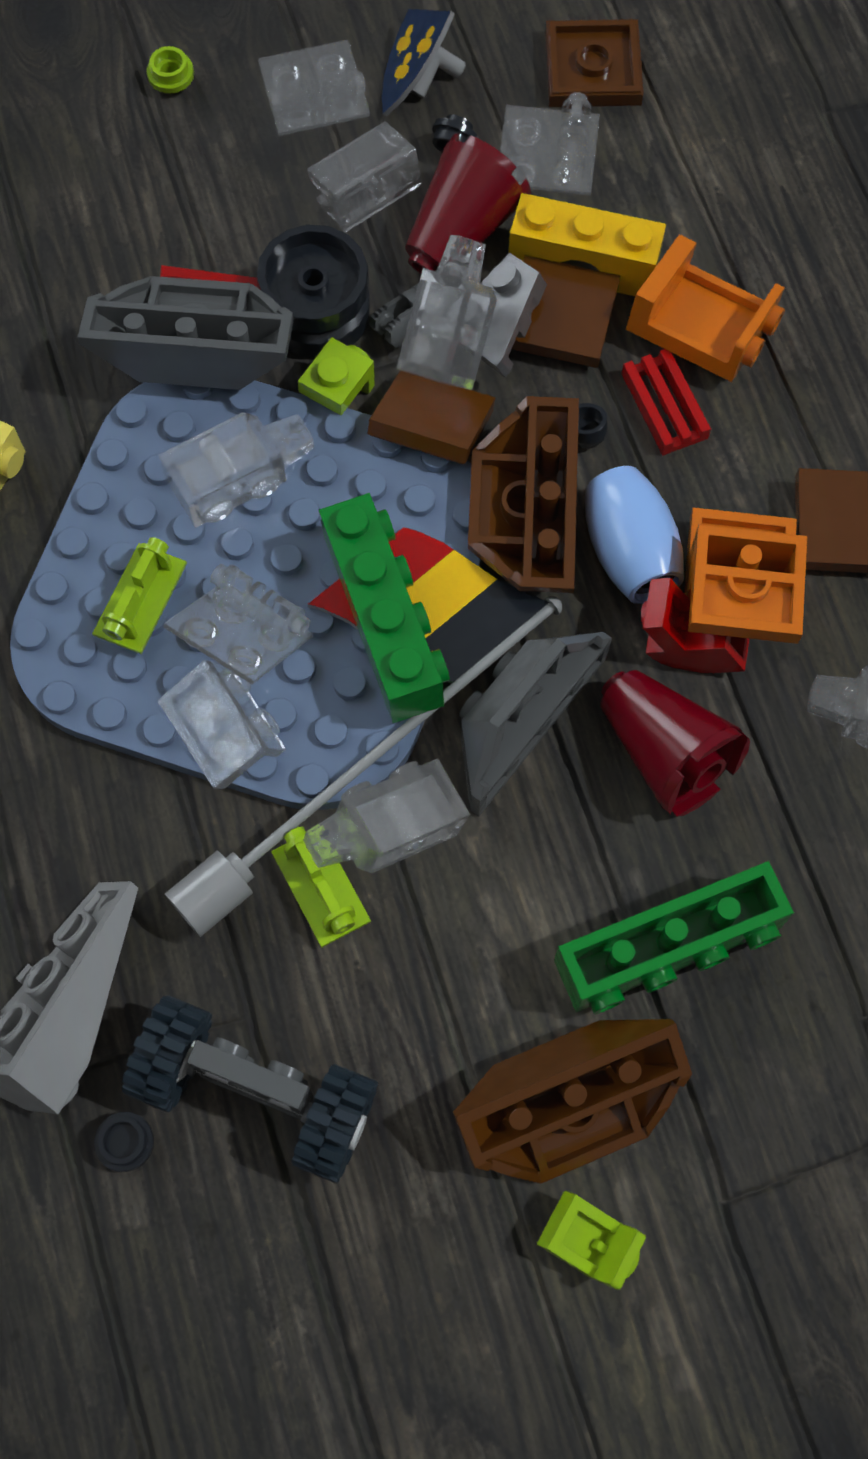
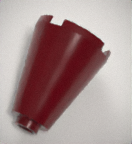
[405,134,531,278]
[600,670,750,817]

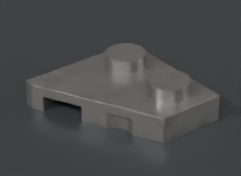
[442,252,547,377]

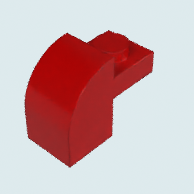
[641,578,750,673]

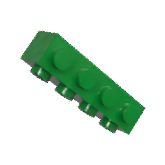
[319,493,450,724]
[554,861,794,1015]

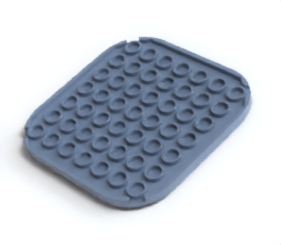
[10,380,483,810]

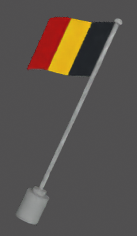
[164,527,562,937]

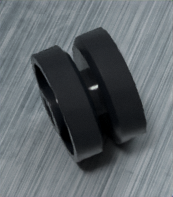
[257,224,370,357]

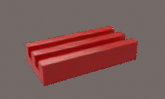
[621,349,711,456]

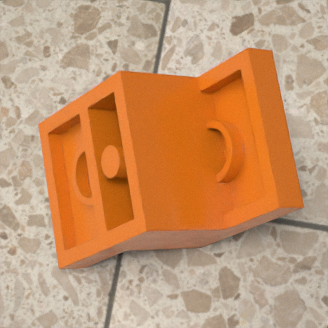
[684,507,807,644]

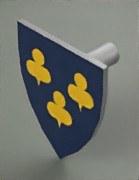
[382,9,465,116]

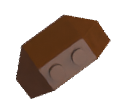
[468,396,579,593]
[453,1019,692,1184]

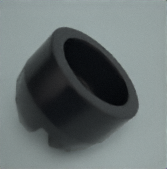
[578,403,608,449]

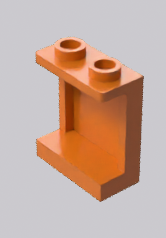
[626,234,785,382]

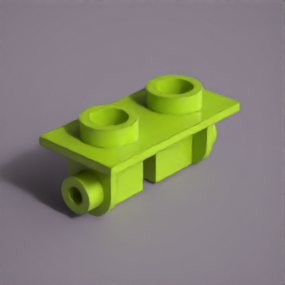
[92,537,187,655]
[271,826,371,948]

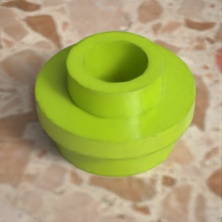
[147,46,194,93]

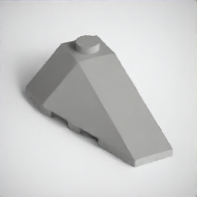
[0,881,138,1114]

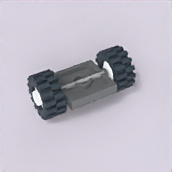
[122,995,378,1183]

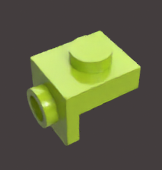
[298,337,375,415]
[537,1190,646,1290]

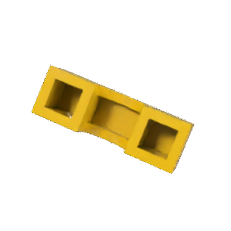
[508,193,666,296]

